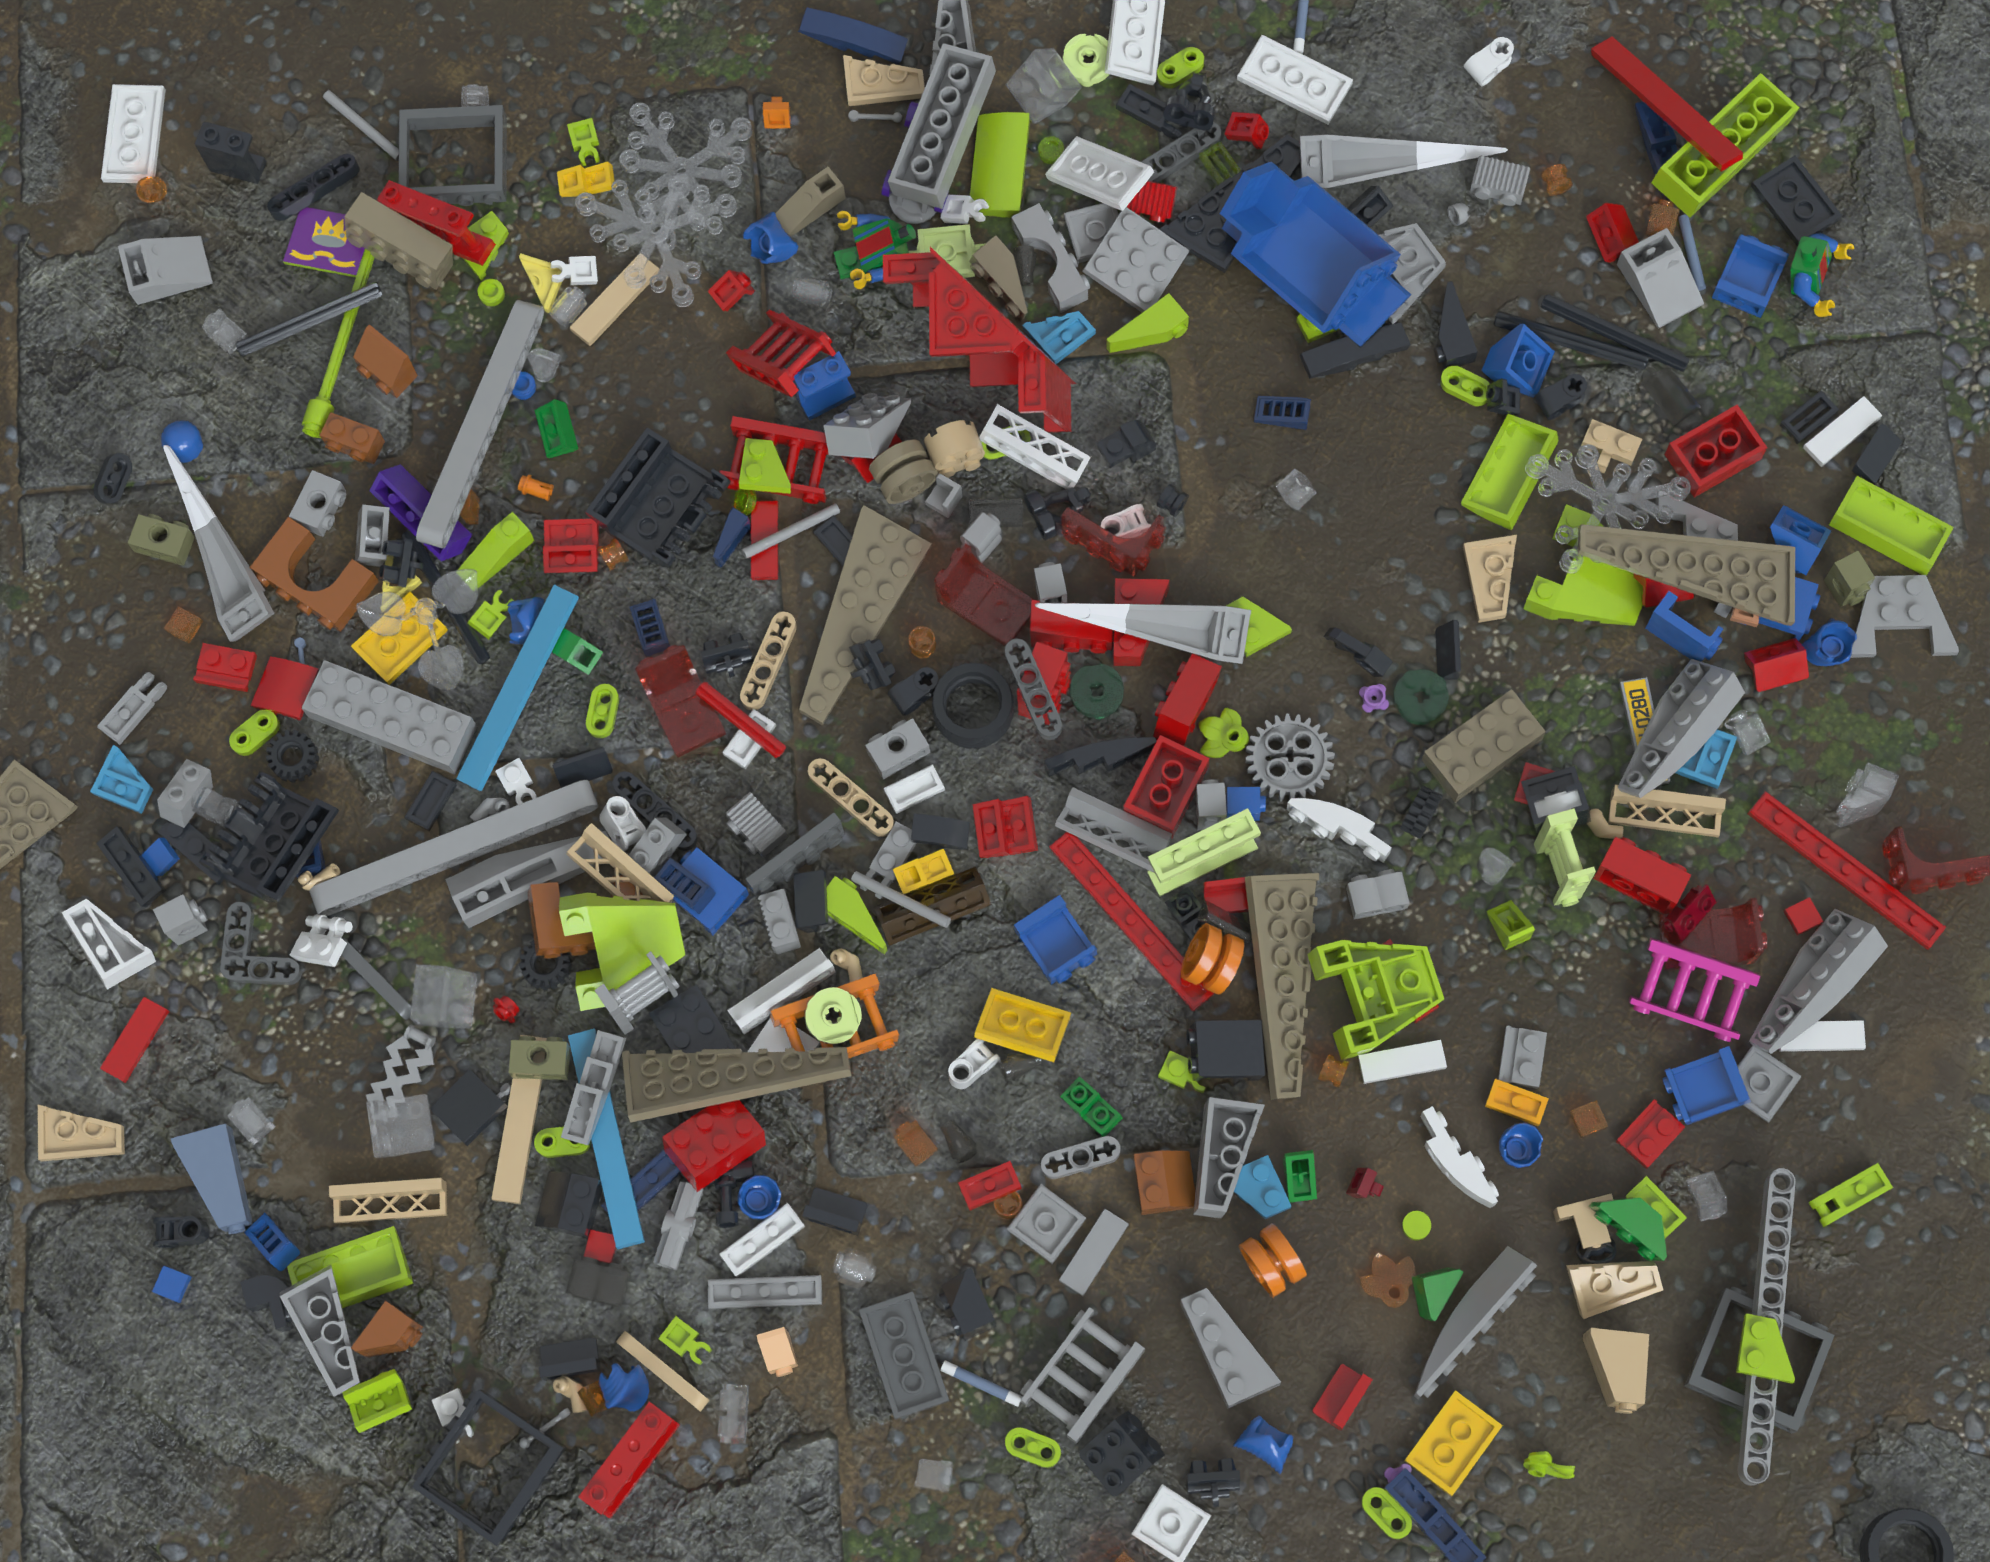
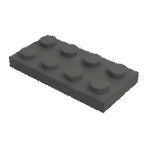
[746,813,845,900]
[859,1291,949,1420]

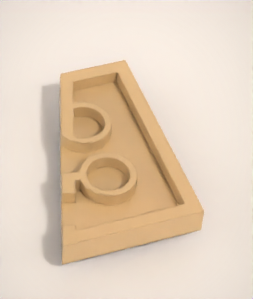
[843,55,925,106]
[1463,535,1517,623]
[38,1105,125,1161]
[1566,1261,1663,1319]

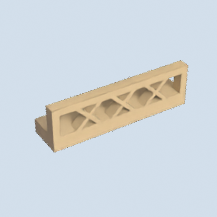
[1608,785,1726,837]
[566,823,674,903]
[329,1178,447,1223]

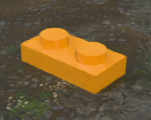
[1485,1079,1549,1126]

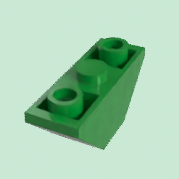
[1588,1197,1667,1262]

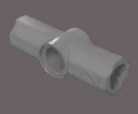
[653,1181,704,1270]

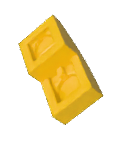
[557,162,616,197]
[893,848,955,895]

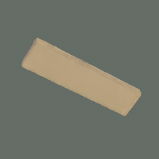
[570,253,660,346]

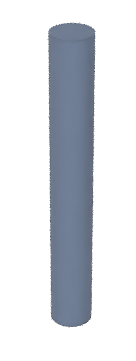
[1678,214,1706,291]

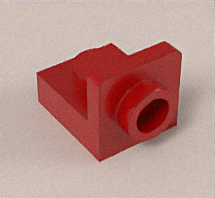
[1224,112,1269,149]
[708,270,755,311]

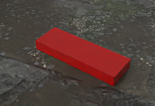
[751,501,779,580]
[100,997,169,1083]

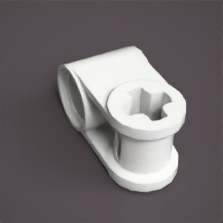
[1464,37,1514,86]
[1099,504,1153,547]
[600,796,646,851]
[948,1039,1000,1089]

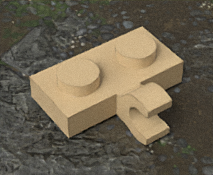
[1581,419,1642,473]

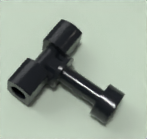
[708,1161,754,1228]

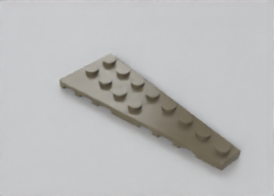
[799,505,932,725]
[1578,525,1795,626]
[0,760,78,869]
[1245,873,1319,1100]
[622,1047,852,1123]

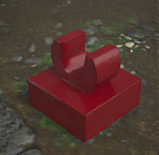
[1346,1168,1384,1198]

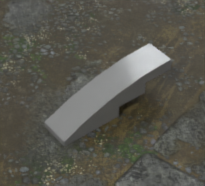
[561,1030,626,1145]

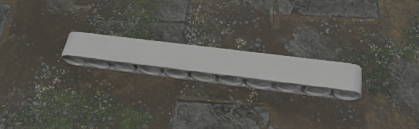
[416,300,544,549]
[309,780,598,916]
[1738,1168,1795,1486]

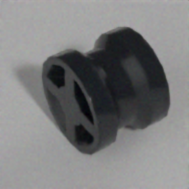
[1156,484,1189,517]

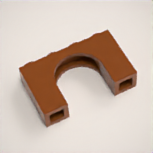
[250,517,379,632]
[527,875,643,959]

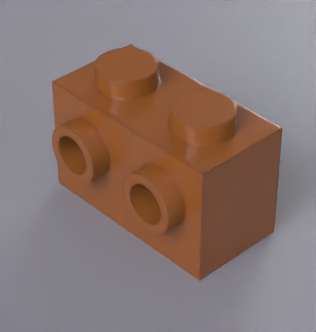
[320,412,385,464]

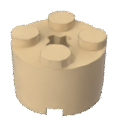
[924,420,985,478]

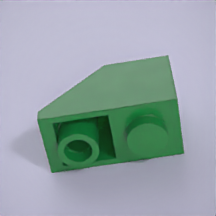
[551,628,603,675]

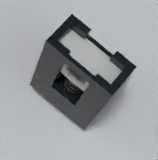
[1521,766,1591,836]

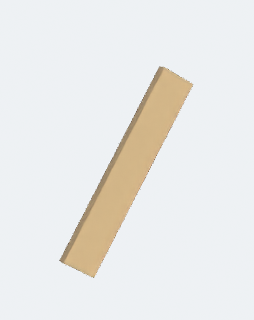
[492,1035,547,1204]

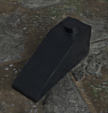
[1434,281,1478,370]

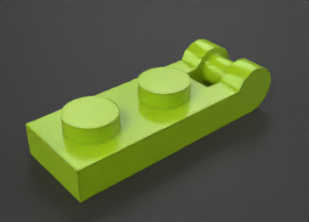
[1808,1163,1893,1227]

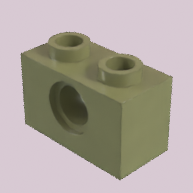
[127,514,195,566]
[1824,551,1875,607]
[509,1036,570,1080]

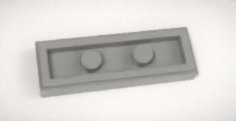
[1059,1209,1129,1296]

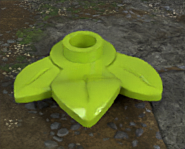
[1199,708,1249,758]
[1523,1451,1575,1479]

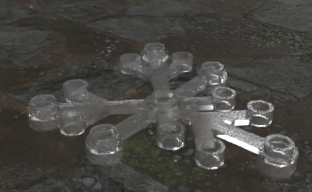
[619,103,752,251]
[575,175,737,307]
[1525,444,1691,573]

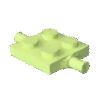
[909,224,986,278]

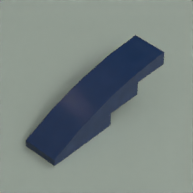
[798,8,908,65]
[1635,101,1678,204]
[1385,1468,1486,1562]

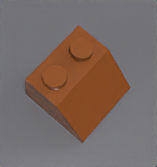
[353,325,418,398]
[1133,1150,1195,1215]
[351,1301,423,1357]

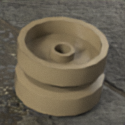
[869,439,938,504]

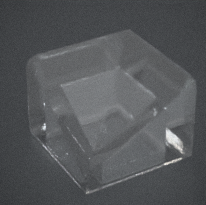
[1276,469,1317,510]

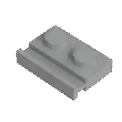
[1498,1026,1547,1089]

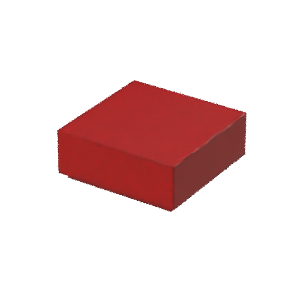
[1784,897,1824,936]
[584,1230,616,1264]

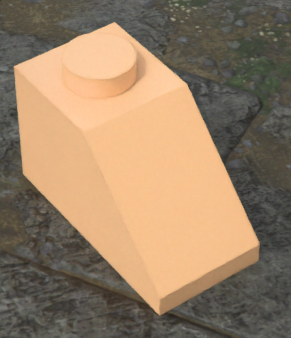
[756,1327,798,1377]

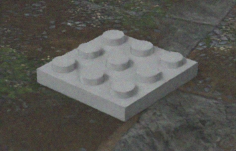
[1082,207,1190,313]

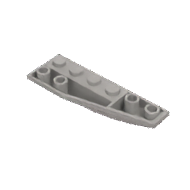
[1618,659,1745,798]
[445,831,610,928]
[1749,909,1888,1054]
[1414,1246,1537,1399]

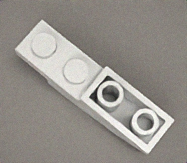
[1286,798,1392,863]
[1420,1106,1499,1208]

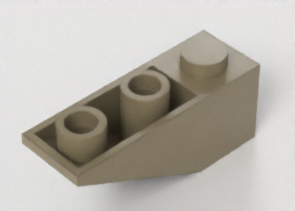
[775,167,846,237]
[969,236,1028,321]

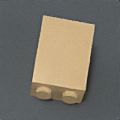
[1583,1328,1649,1414]

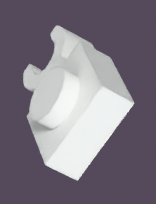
[940,195,989,224]
[550,256,598,285]
[495,758,537,805]
[432,1388,474,1443]

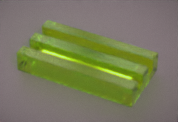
[1199,141,1241,185]

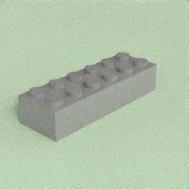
[888,43,996,209]
[301,660,477,775]

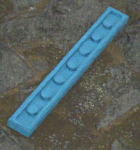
[457,585,579,791]
[568,1028,645,1249]

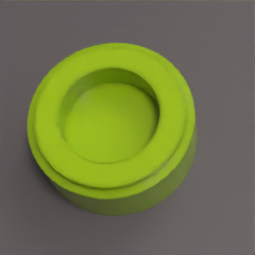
[478,279,505,306]
[1402,1211,1431,1240]

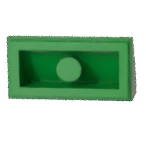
[535,399,578,458]

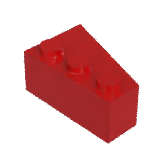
[1113,578,1170,666]
[1030,600,1113,653]
[1153,653,1222,747]

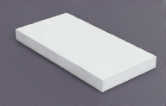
[1104,0,1165,85]
[1237,35,1353,125]
[101,84,165,184]
[1045,136,1154,211]

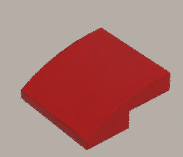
[543,519,599,573]
[251,656,319,721]
[972,796,1038,858]

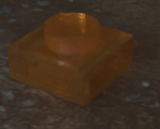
[164,606,203,643]
[1569,1100,1608,1138]
[577,1380,610,1417]

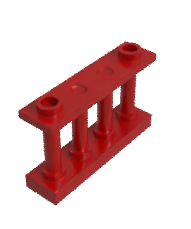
[376,180,496,266]
[726,309,836,397]
[719,416,829,504]
[578,1402,680,1519]

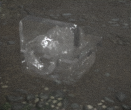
[202,308,248,355]
[1724,710,1771,755]
[1687,1171,1727,1221]

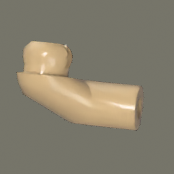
[1587,808,1623,839]
[298,863,340,890]
[830,949,863,982]
[553,1376,587,1413]

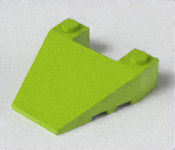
[1523,504,1643,626]
[559,893,685,1011]
[1307,940,1444,1060]

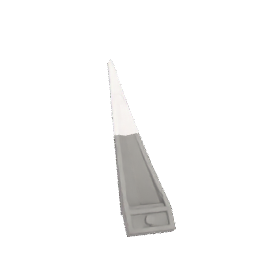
[1299,135,1508,188]
[163,445,275,642]
[1035,603,1251,664]

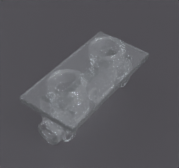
[717,1384,749,1445]

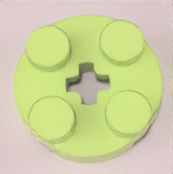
[1063,34,1110,87]
[805,987,862,1044]

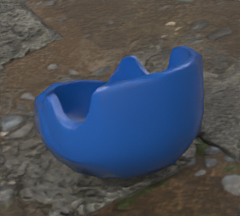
[161,420,203,463]
[1499,1123,1543,1168]
[737,1175,781,1219]

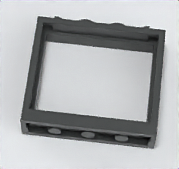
[399,105,507,206]
[1684,1287,1835,1434]

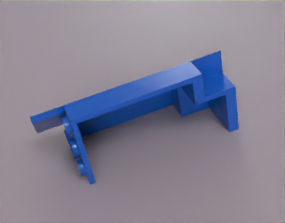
[1219,162,1412,347]

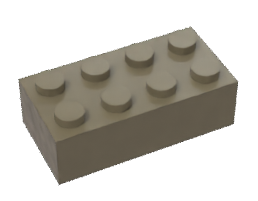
[344,192,453,290]
[1422,689,1546,803]

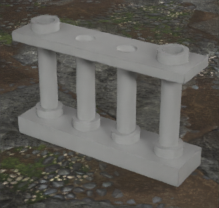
[594,951,680,1035]
[1020,1307,1145,1444]

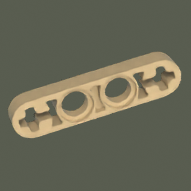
[740,612,797,711]
[808,758,894,837]
[616,1331,710,1412]

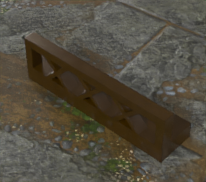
[873,866,991,946]

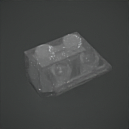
[1005,48,1082,124]
[1835,762,1899,827]
[410,964,477,1029]

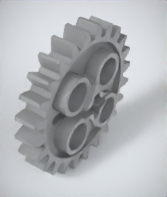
[1245,714,1335,802]

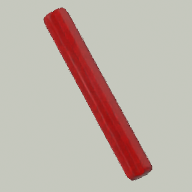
[695,682,786,758]

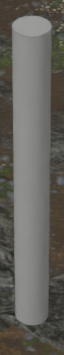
[323,90,399,161]
[742,503,840,559]
[851,871,951,928]

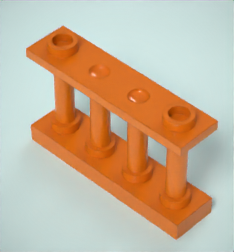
[770,973,899,1058]

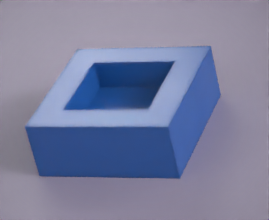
[142,838,180,876]
[152,1266,192,1303]

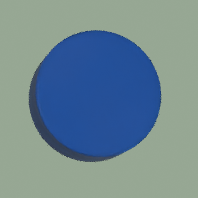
[512,372,536,400]

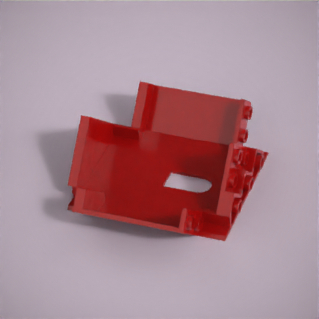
[883,247,1076,433]

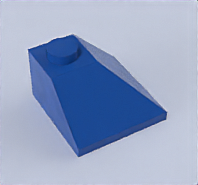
[1481,324,1555,397]
[1770,505,1831,575]

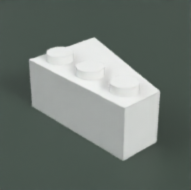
[62,899,156,989]

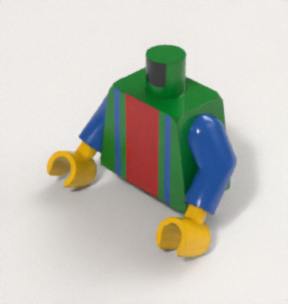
[837,211,916,289]
[1791,233,1854,317]

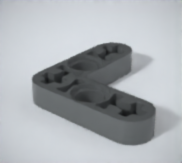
[220,902,302,985]

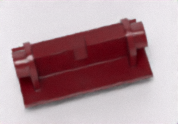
[1663,884,1717,942]

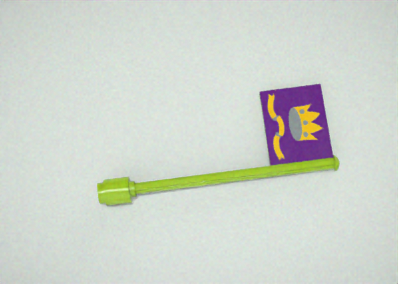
[283,207,375,438]

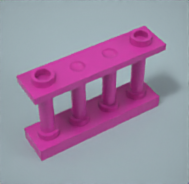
[1629,937,1760,1042]

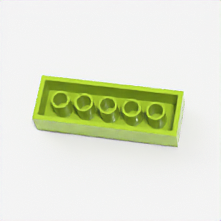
[1651,73,1800,218]

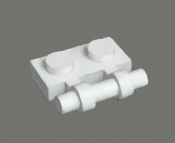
[290,914,352,967]

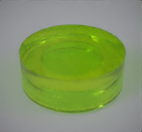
[1038,136,1064,164]
[734,489,756,515]

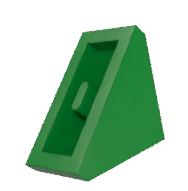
[1283,1150,1317,1202]
[1412,1267,1464,1321]

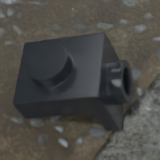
[1486,378,1520,416]

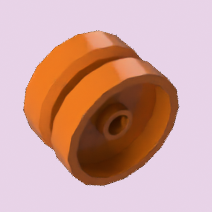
[1181,923,1244,995]
[1238,1223,1307,1298]

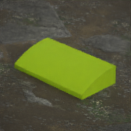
[970,112,1030,218]
[1461,414,1559,530]
[1829,476,1954,576]
[287,1226,413,1308]

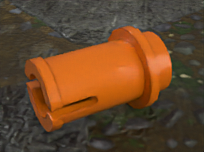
[518,475,554,501]

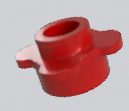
[493,996,519,1023]

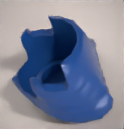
[743,212,798,264]
[507,597,544,645]
[1801,618,1857,666]
[599,1363,649,1412]
[1233,1416,1293,1474]

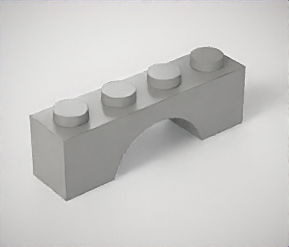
[1011,204,1090,313]

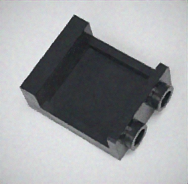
[195,122,267,184]
[1186,1020,1265,1081]

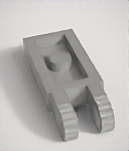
[98,672,167,745]
[860,821,917,899]

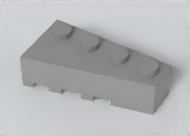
[929,0,976,75]
[1193,1097,1265,1218]
[280,1265,360,1396]
[1180,1288,1281,1409]

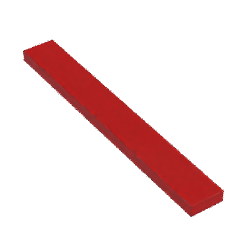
[1591,36,1743,172]
[1748,791,1946,950]
[1049,832,1215,1012]

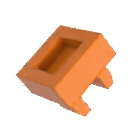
[763,97,791,129]

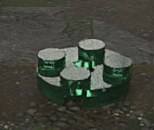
[1070,664,1124,720]
[1393,669,1449,725]

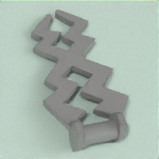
[366,1024,436,1120]

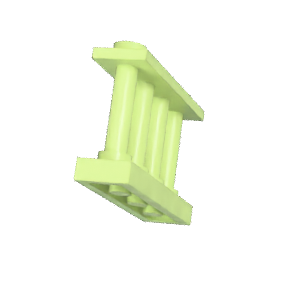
[1147,809,1261,897]
[1534,809,1596,907]

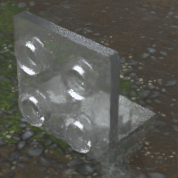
[366,1094,435,1159]

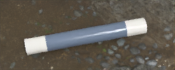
[1293,0,1309,54]
[940,1360,1023,1407]

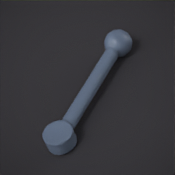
[294,637,306,664]

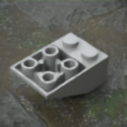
[1617,228,1704,329]
[118,236,213,305]
[824,393,911,459]

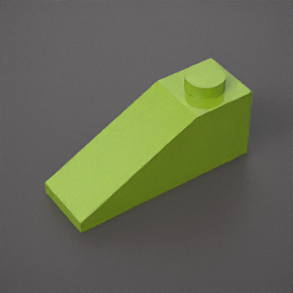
[1107,294,1189,353]
[456,512,535,592]
[827,876,888,955]

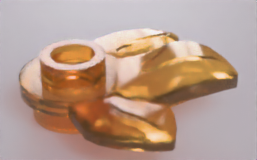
[1360,1253,1416,1308]

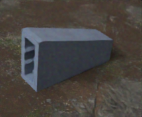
[171,1124,253,1234]

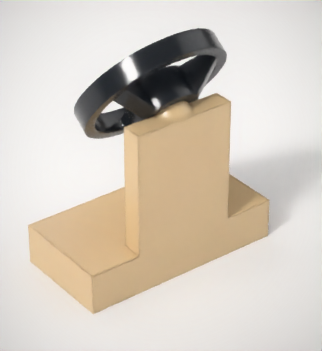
[1553,1193,1617,1264]

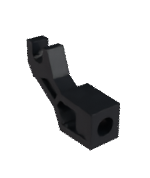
[1323,627,1393,677]

